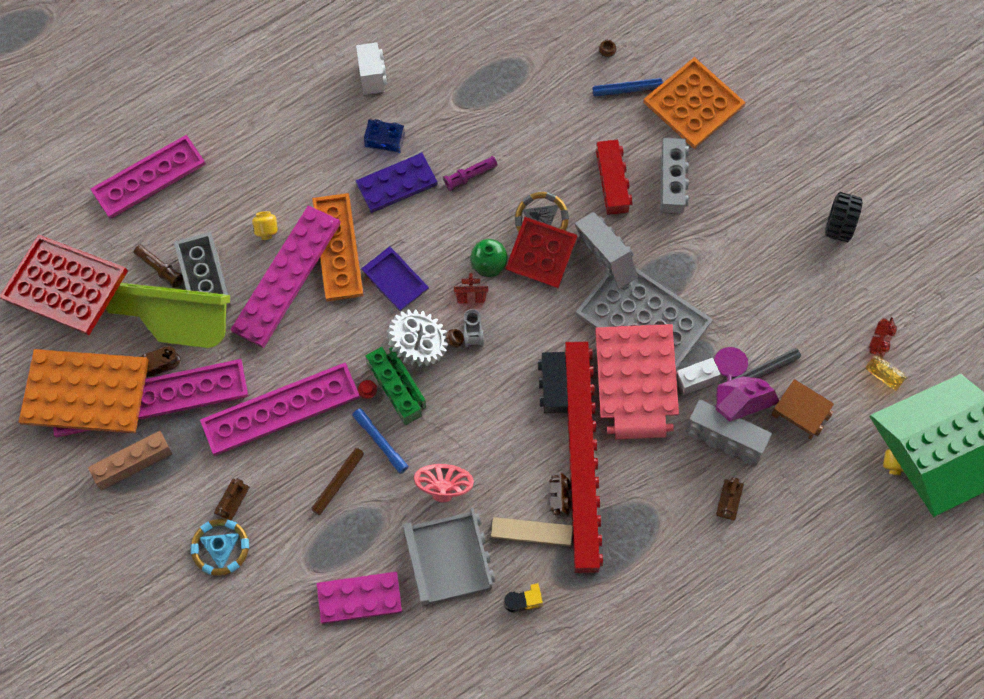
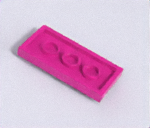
[317,571,402,624]

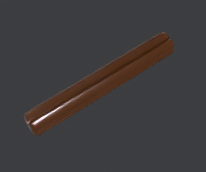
[311,448,364,515]

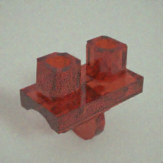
[454,273,488,304]

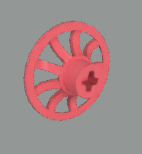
[414,464,474,502]

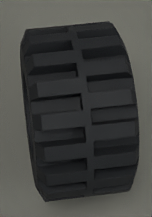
[825,192,863,243]

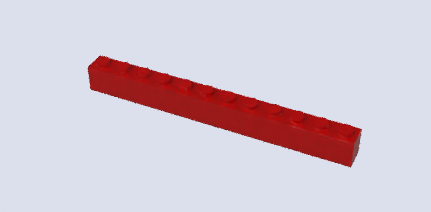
[565,342,603,573]

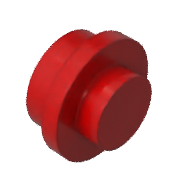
[358,380,377,399]

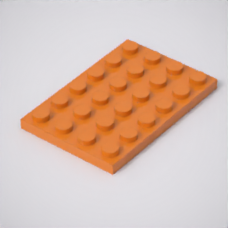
[19,349,149,434]

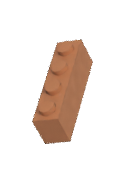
[88,431,172,491]

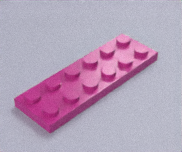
[90,134,206,219]

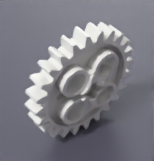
[387,310,448,367]

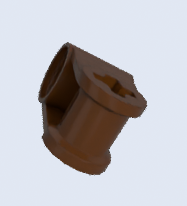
[141,346,181,377]

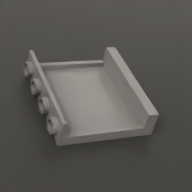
[403,508,495,606]

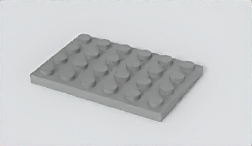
[575,268,713,369]

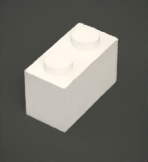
[676,358,721,396]

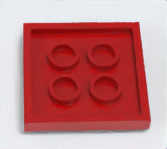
[506,217,578,289]

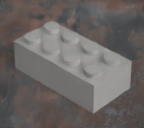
[174,232,232,309]
[685,399,772,465]

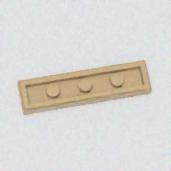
[491,517,573,547]

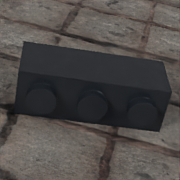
[538,352,568,413]

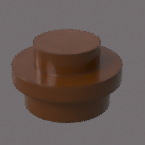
[599,40,617,57]
[446,329,464,348]

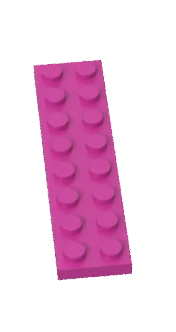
[230,205,341,348]
[200,362,360,456]

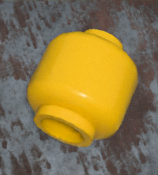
[252,211,278,240]
[883,449,904,476]

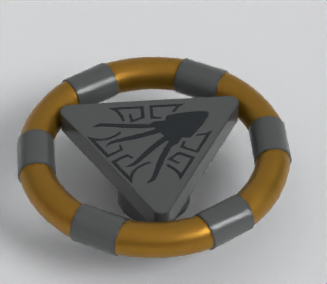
[515,192,569,233]

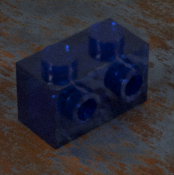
[364,119,405,153]

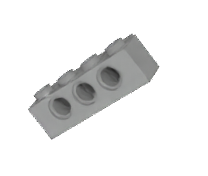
[660,138,689,213]

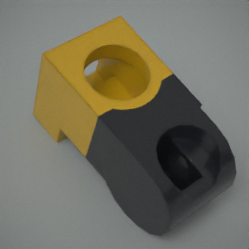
[504,583,543,613]

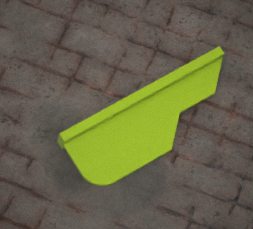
[106,283,230,348]

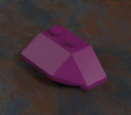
[716,377,779,422]

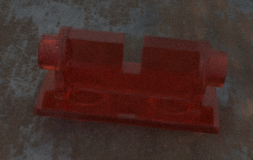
[868,317,897,359]

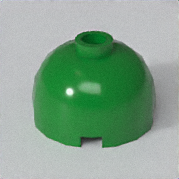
[470,239,508,277]

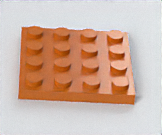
[643,57,746,149]

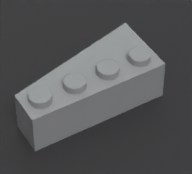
[575,212,638,289]

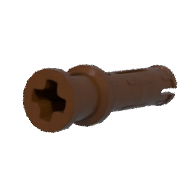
[133,244,183,288]

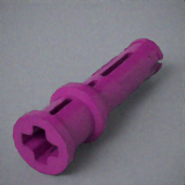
[443,156,498,191]

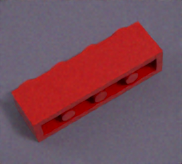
[595,139,633,215]

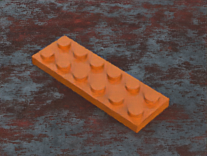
[312,193,364,302]

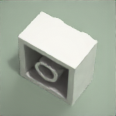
[356,42,387,95]

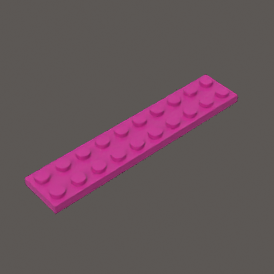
[53,359,249,438]

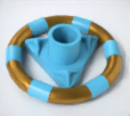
[191,519,249,576]

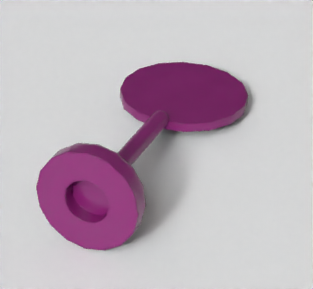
[714,347,748,407]

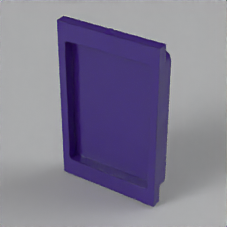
[361,246,429,311]

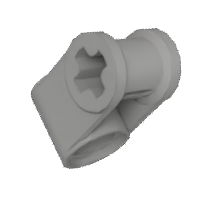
[464,309,484,347]

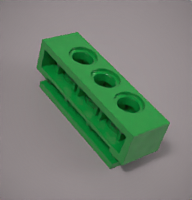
[365,347,426,426]

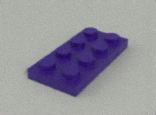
[356,153,438,213]

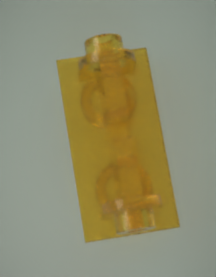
[865,354,907,391]

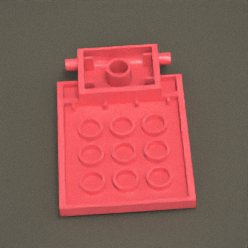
[595,324,679,440]

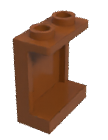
[771,379,834,440]

